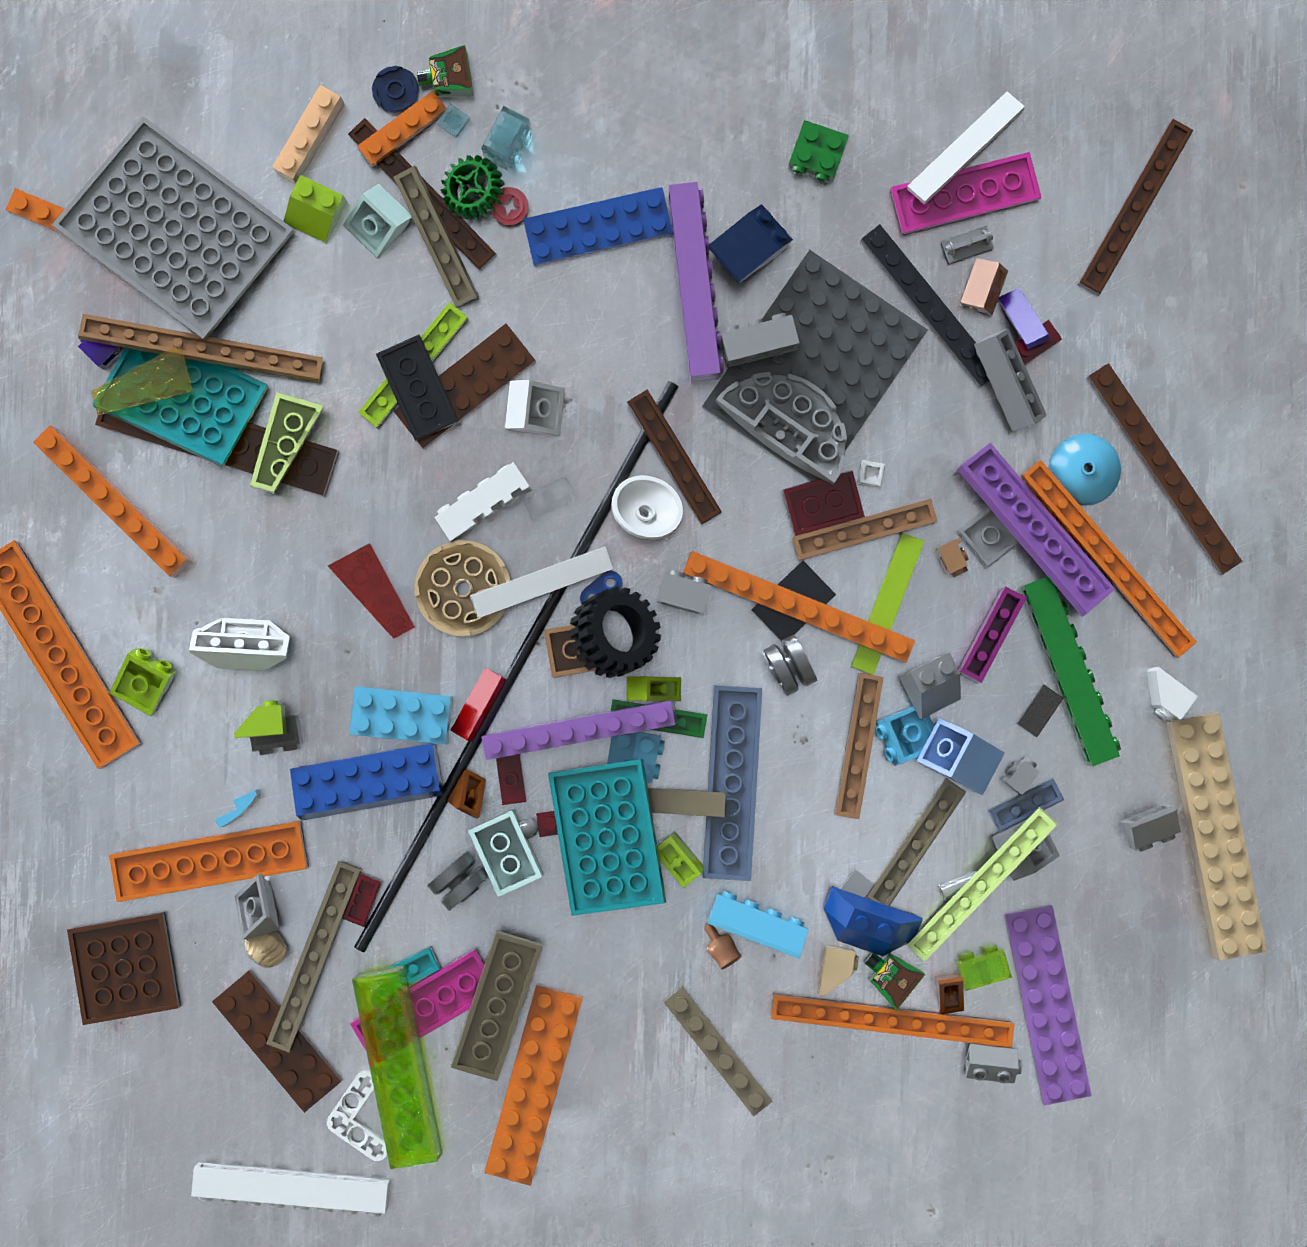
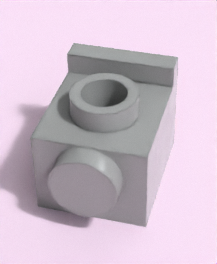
[1000,756,1040,795]

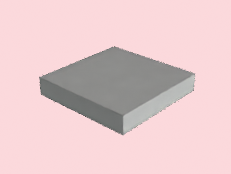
[956,507,1019,569]

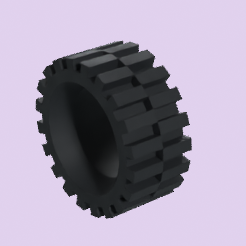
[569,587,661,678]

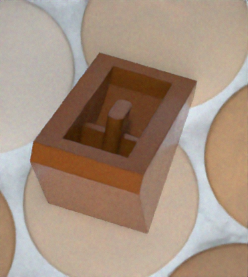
[447,769,486,819]
[935,973,964,1014]

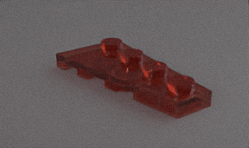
[328,543,416,639]

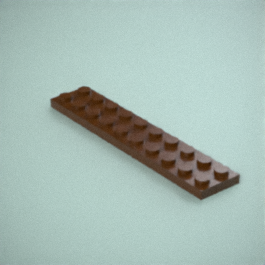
[95,410,338,496]

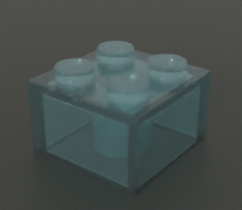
[481,105,533,172]

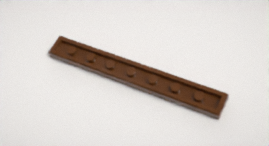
[348,118,497,271]
[1078,119,1193,296]

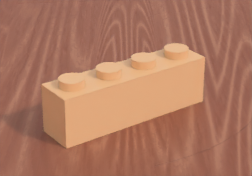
[272,85,344,184]

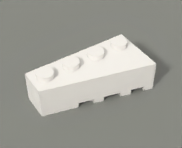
[434,462,532,542]

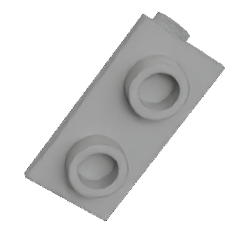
[941,226,994,264]

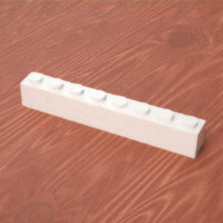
[191,1163,390,1217]

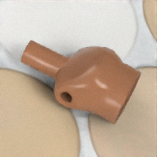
[704,924,742,970]

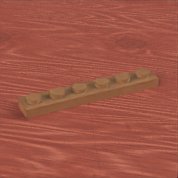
[792,499,938,561]
[835,673,884,819]

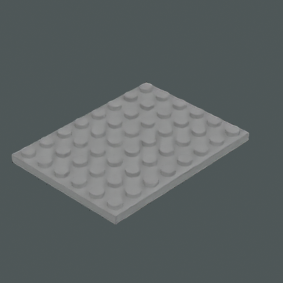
[52,117,294,341]

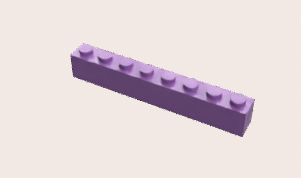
[481,699,678,760]

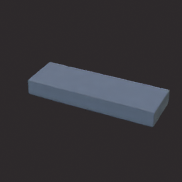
[988,778,1064,832]

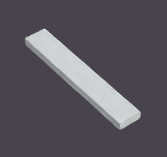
[907,92,1025,205]
[470,546,613,618]

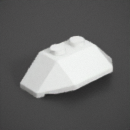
[189,618,290,671]

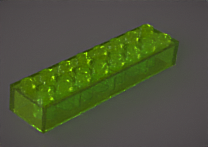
[352,965,443,1170]

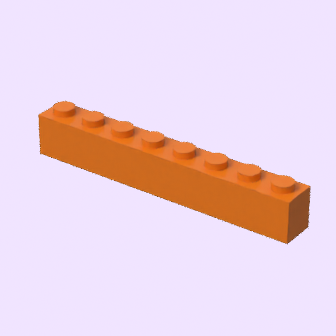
[33,425,192,578]

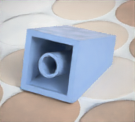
[917,718,1005,795]

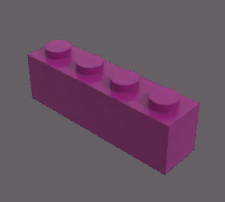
[958,586,1027,683]

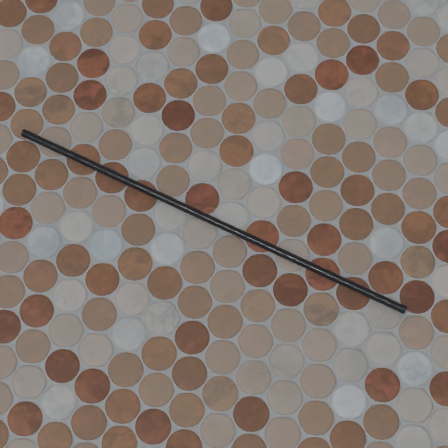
[354,381,679,952]

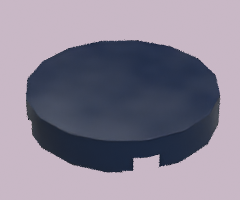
[372,66,420,115]

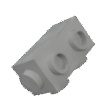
[966,1044,1022,1084]

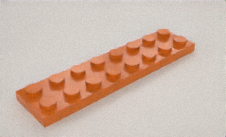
[109,821,308,902]
[484,985,583,1186]

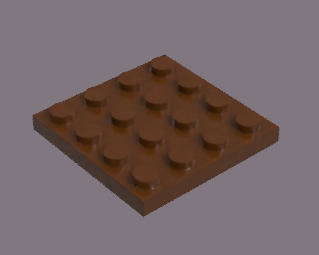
[67,912,180,1025]

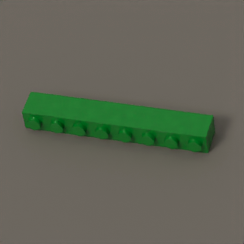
[1021,577,1121,766]

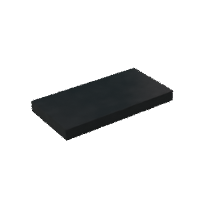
[376,334,459,441]

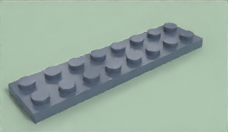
[703,685,762,881]

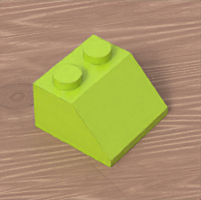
[283,175,347,244]

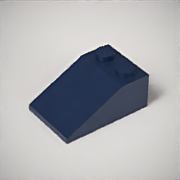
[707,204,793,283]

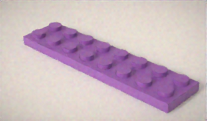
[957,443,1115,617]
[1004,905,1092,1106]

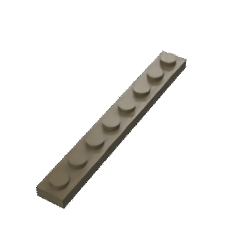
[266,861,361,1052]

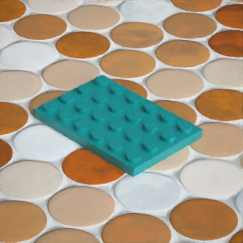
[93,348,268,468]
[548,758,666,916]

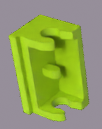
[657,832,703,888]

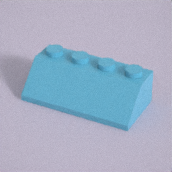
[707,891,808,959]

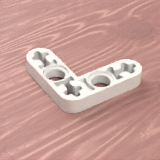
[327,1070,389,1161]

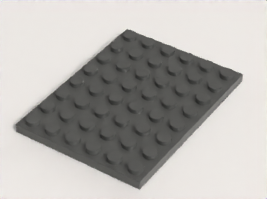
[702,250,928,481]

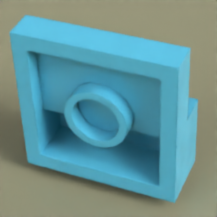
[876,706,934,766]
[607,732,665,783]

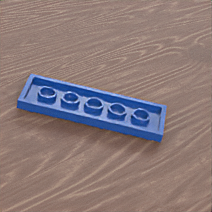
[523,187,673,266]

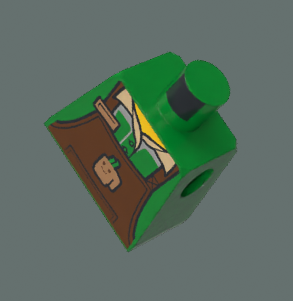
[417,45,474,96]
[864,952,926,1010]

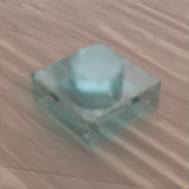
[437,103,470,138]

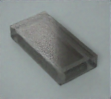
[1016,684,1064,738]

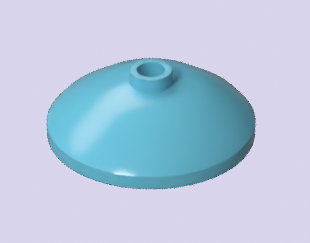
[1049,434,1121,506]

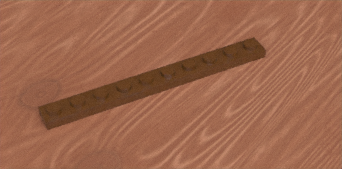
[1087,363,1243,575]

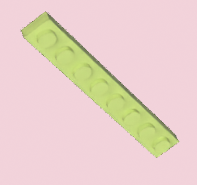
[907,807,1058,962]

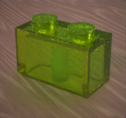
[955,945,1012,991]

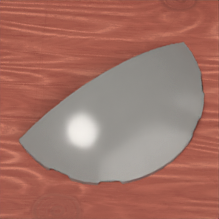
[715,372,847,484]

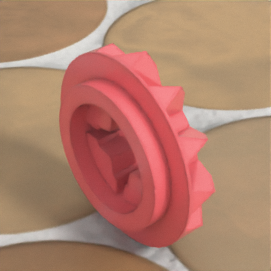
[491,187,528,225]

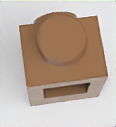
[935,538,969,577]

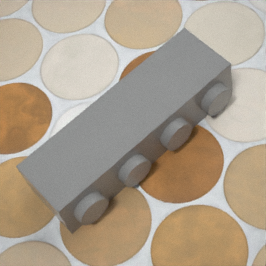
[974,329,1047,432]

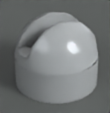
[519,819,538,839]

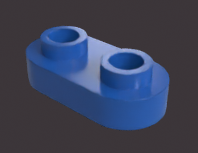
[580,571,623,603]

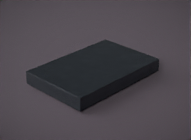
[751,560,836,642]

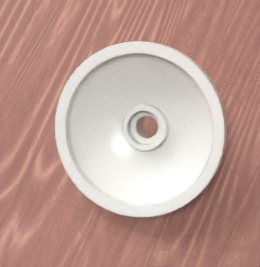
[611,475,683,540]

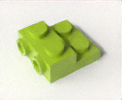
[109,648,176,717]

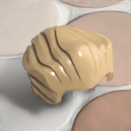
[245,931,287,968]

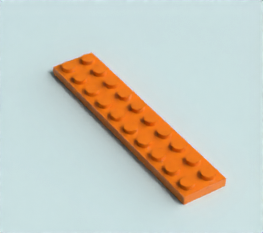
[0,540,141,769]

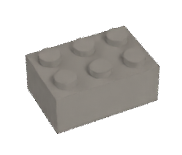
[721,313,799,368]

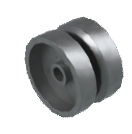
[763,634,817,696]
[427,851,489,911]

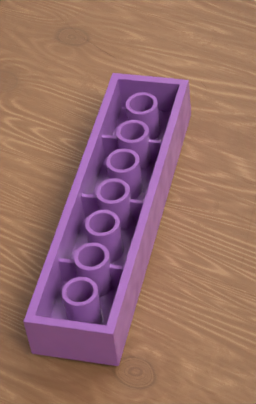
[668,182,724,383]

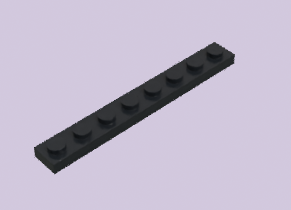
[861,224,990,388]

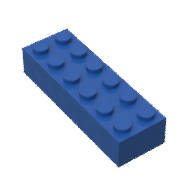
[290,743,444,821]

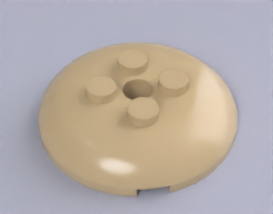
[414,540,510,636]

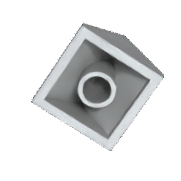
[235,874,280,940]

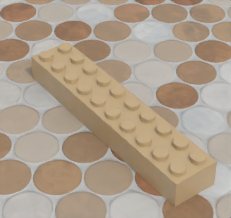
[1166,712,1267,961]

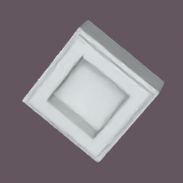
[857,460,885,488]

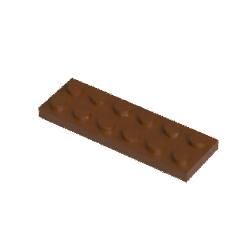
[394,323,536,449]
[212,970,343,1113]

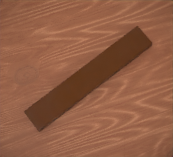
[627,389,722,525]

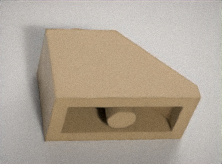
[818,945,859,996]

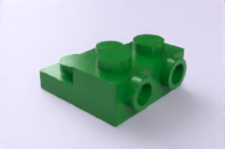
[788,120,849,183]

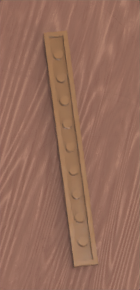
[78,314,323,383]

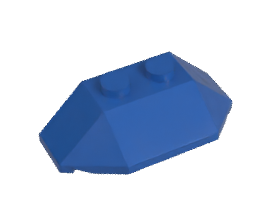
[824,886,923,957]

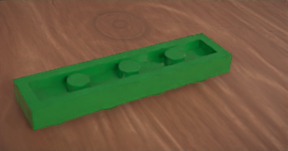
[611,699,708,738]

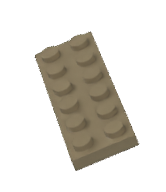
[451,930,543,1081]

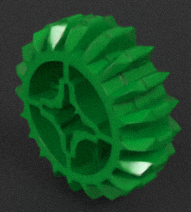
[441,155,505,220]

